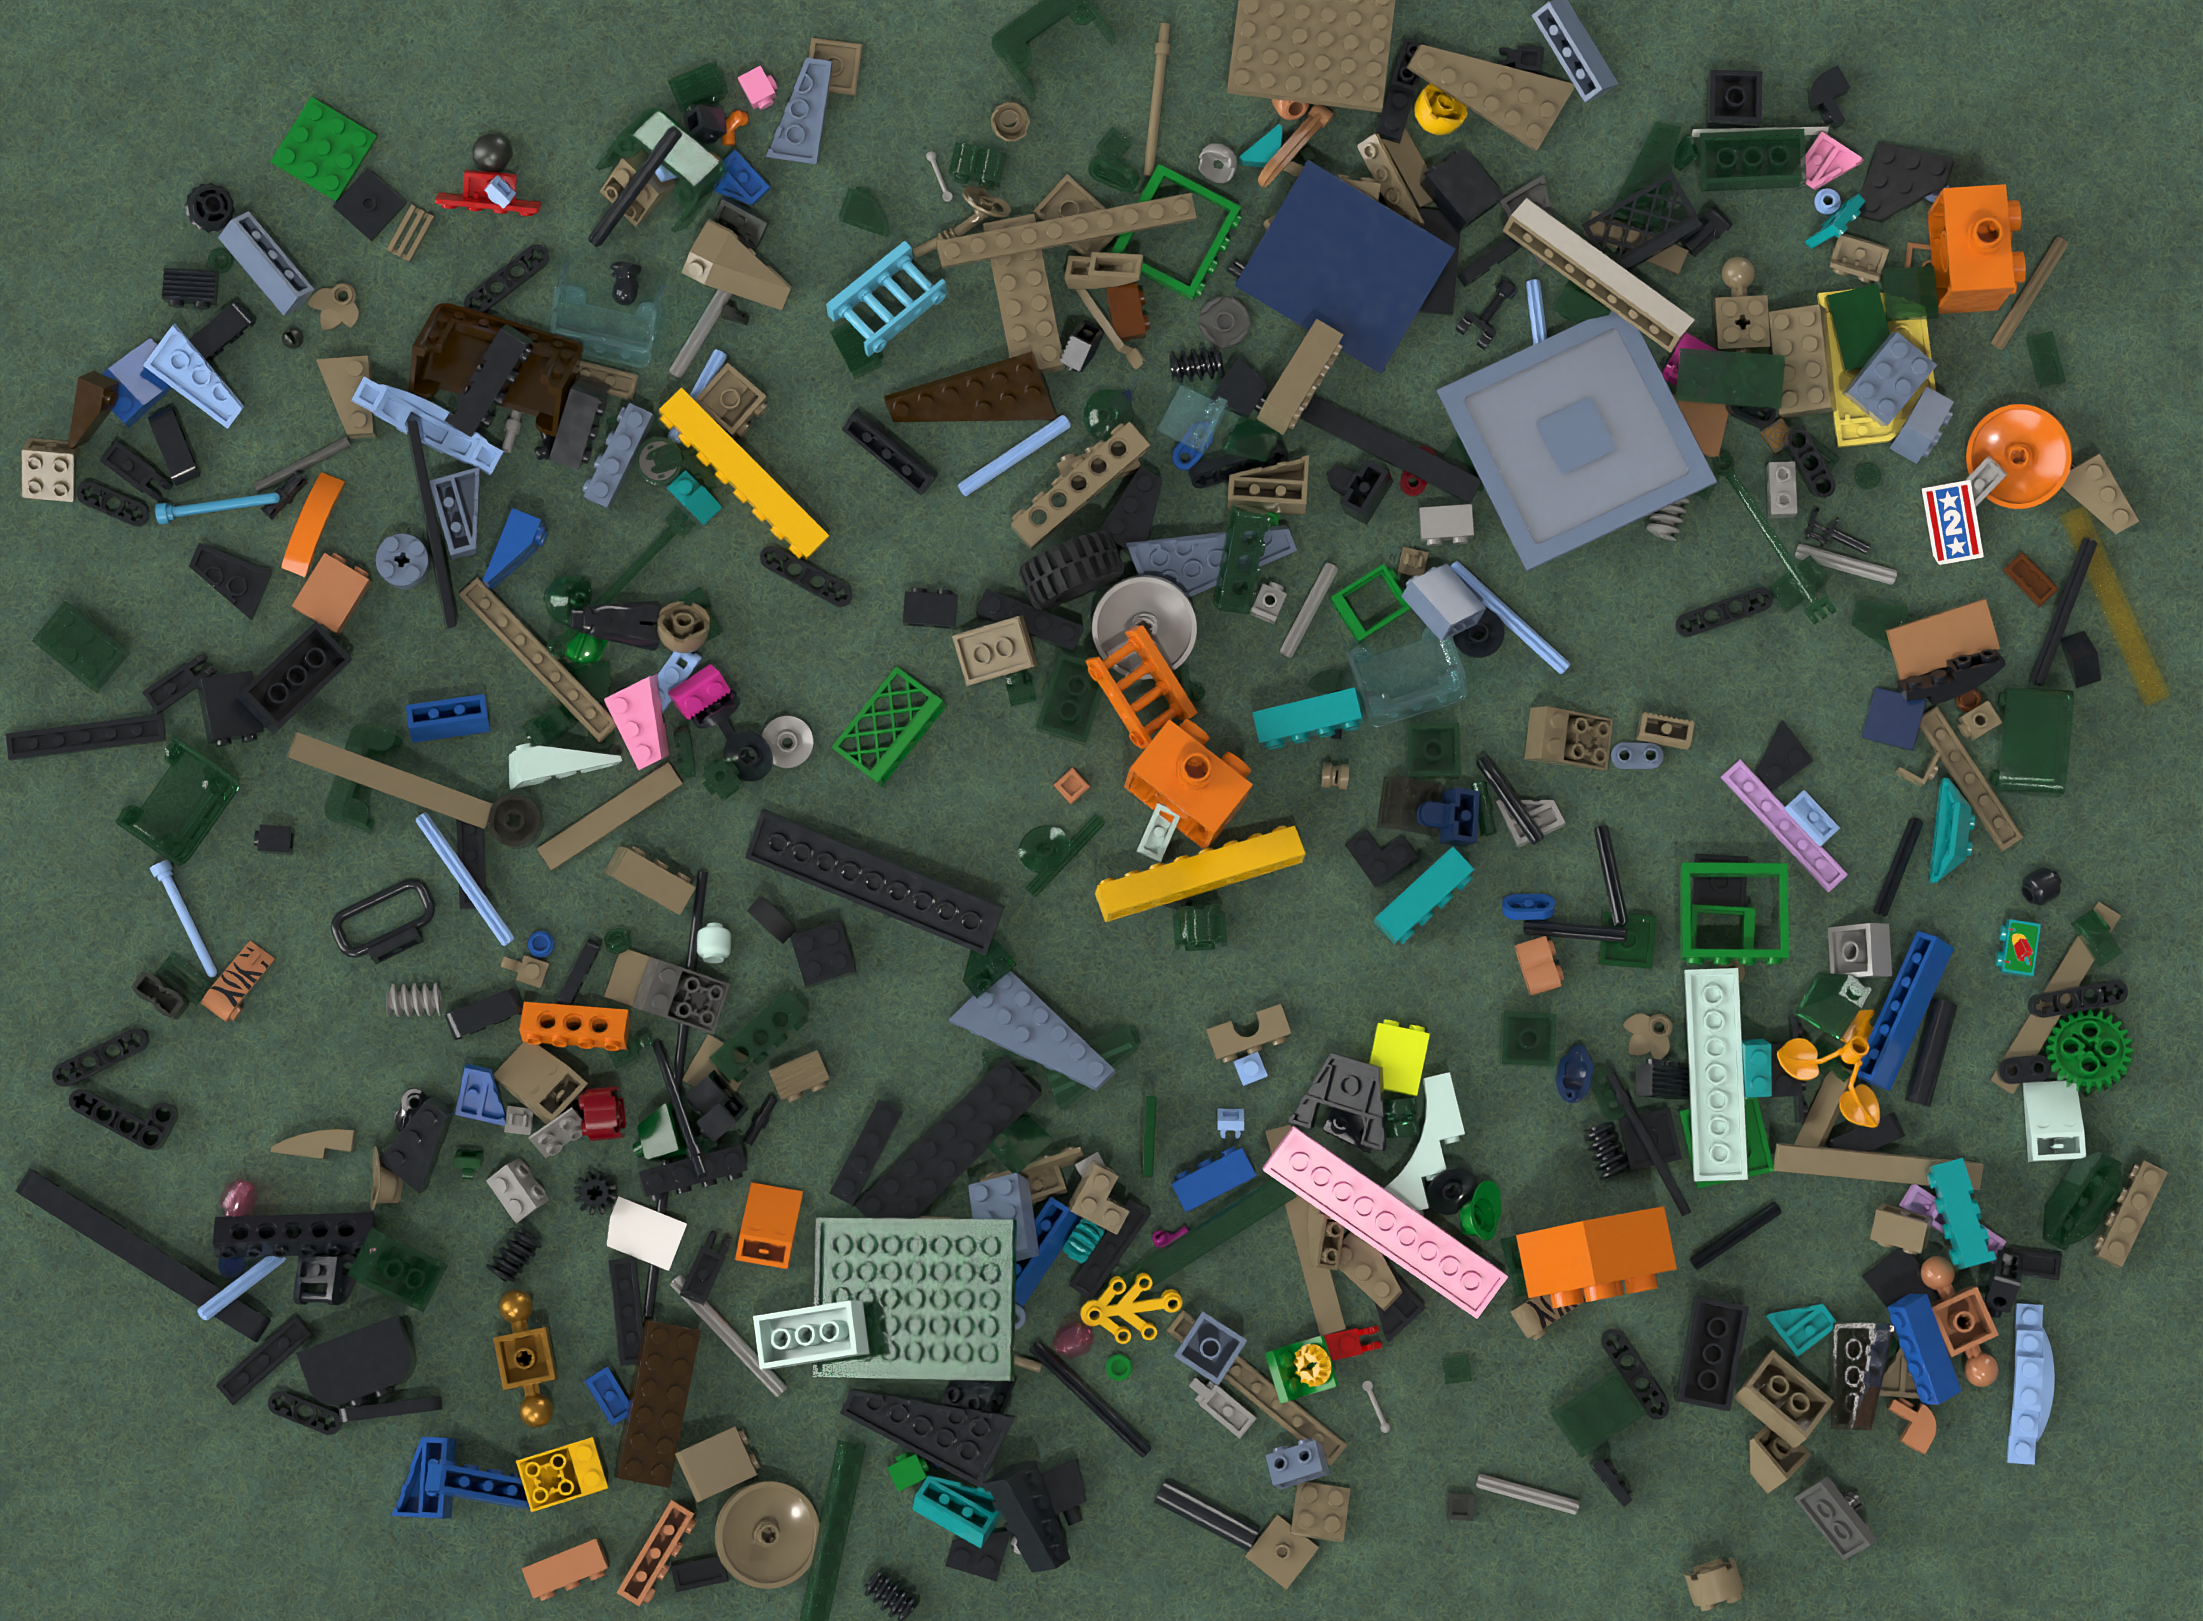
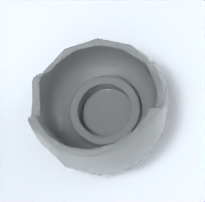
[1198,143,1237,184]

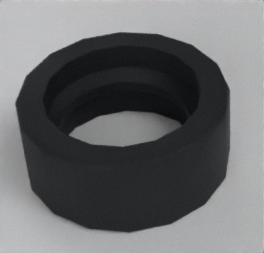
[747,896,797,944]

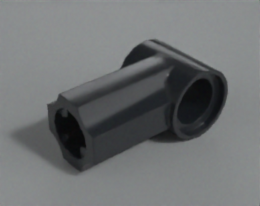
[1680,205,1733,257]

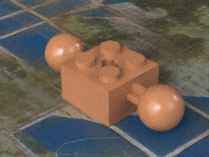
[1921,1256,1999,1387]

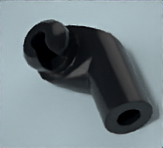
[535,432,555,460]

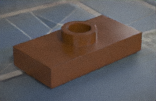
[2002,552,2059,608]

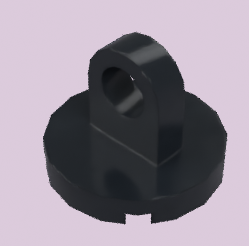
[691,689,740,740]

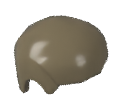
[991,102,1030,142]

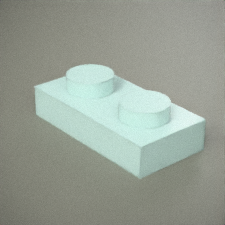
[1137,803,1180,862]

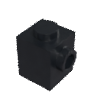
[683,104,727,144]
[254,824,295,855]

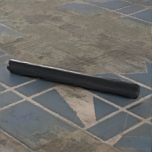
[588,126,682,247]
[2029,537,2097,686]
[1029,1341,1151,1458]

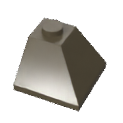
[1750,1425,1811,1494]

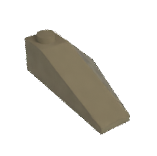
[681,219,792,310]

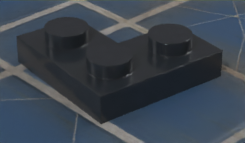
[1345,830,1418,888]
[1589,1458,1632,1507]

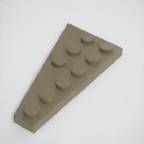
[1406,45,1575,151]

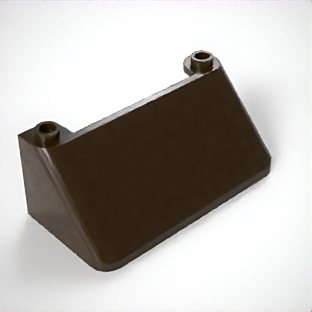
[408,303,583,437]

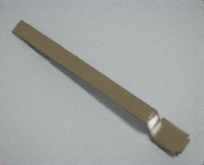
[1075,289,1146,370]

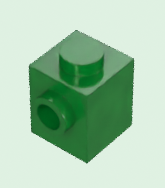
[887,1451,930,1492]

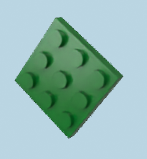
[270,97,378,202]
[1679,1097,1775,1189]

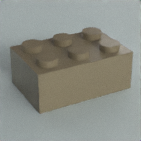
[1733,1350,1834,1449]

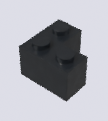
[685,1070,749,1142]

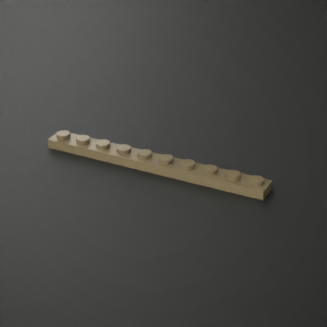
[936,193,1197,269]

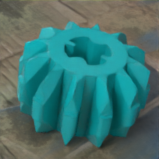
[1063,1218,1105,1263]

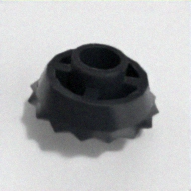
[185,183,235,233]

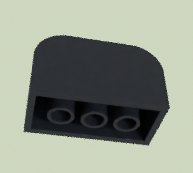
[296,1315,417,1407]

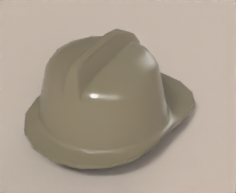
[370,1146,403,1210]

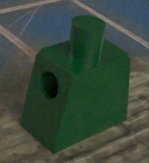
[632,1103,687,1162]

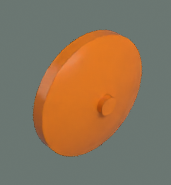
[1966,404,2072,509]

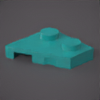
[1805,194,1865,249]
[1765,1304,1839,1357]

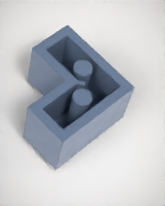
[1889,386,1954,464]

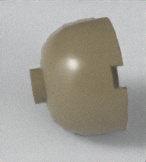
[657,601,710,653]

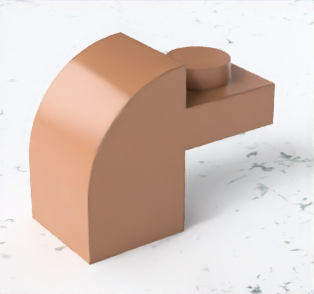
[1886,1398,1936,1454]

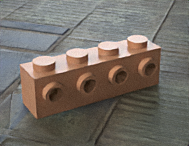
[617,1500,697,1606]

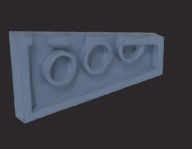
[766,58,833,165]

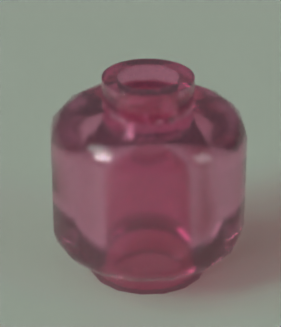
[219,1179,258,1217]
[1053,1321,1094,1360]

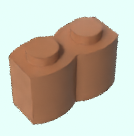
[1514,936,1564,996]

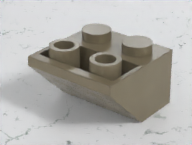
[600,148,676,227]

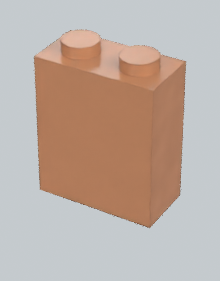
[292,553,372,636]

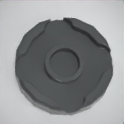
[1199,297,1250,348]

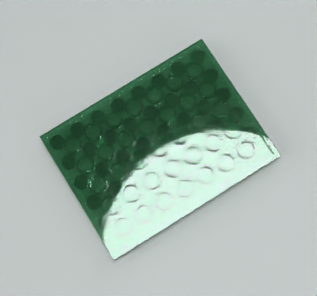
[813,1218,1017,1381]

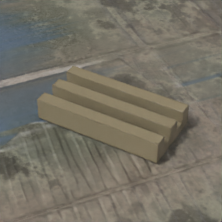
[387,204,435,263]

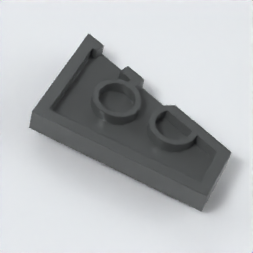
[1499,175,1553,268]

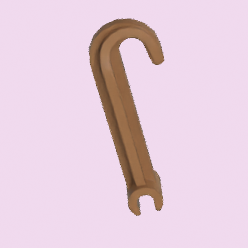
[1258,104,1334,188]

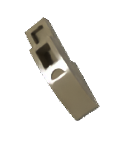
[1308,1203,1345,1270]

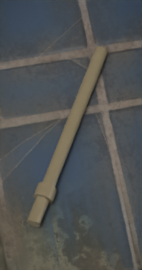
[1143,23,1171,177]

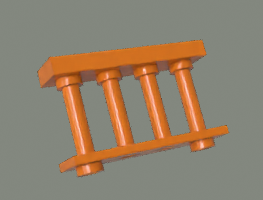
[1085,625,1198,749]

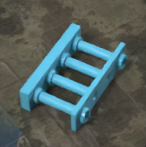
[826,241,947,357]

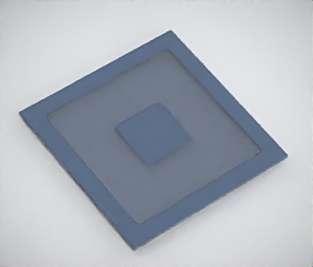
[1436,309,1717,572]

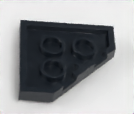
[1858,141,1954,223]

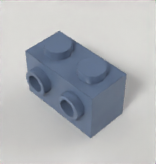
[1266,1438,1330,1490]

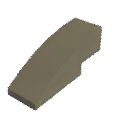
[1064,252,1144,289]
[271,1129,357,1159]

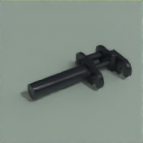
[1804,507,1870,555]

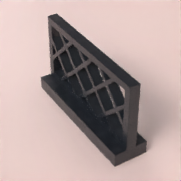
[1582,172,1704,271]

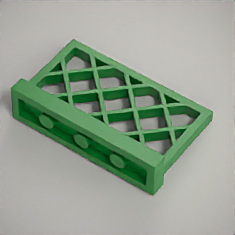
[831,666,947,788]

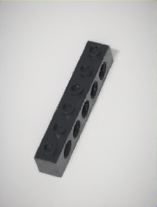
[213,1212,377,1259]

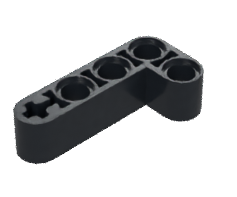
[69,1089,178,1151]

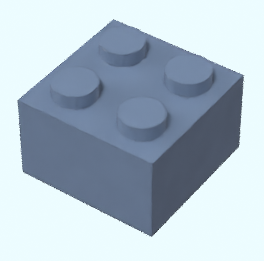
[1174,1311,1247,1385]

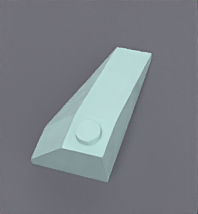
[509,743,622,790]

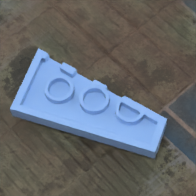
[143,323,244,429]

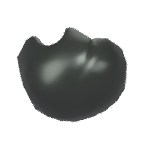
[472,133,513,172]

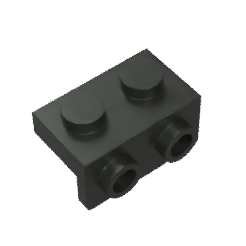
[712,197,770,251]

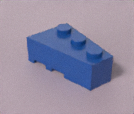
[391,1437,456,1519]

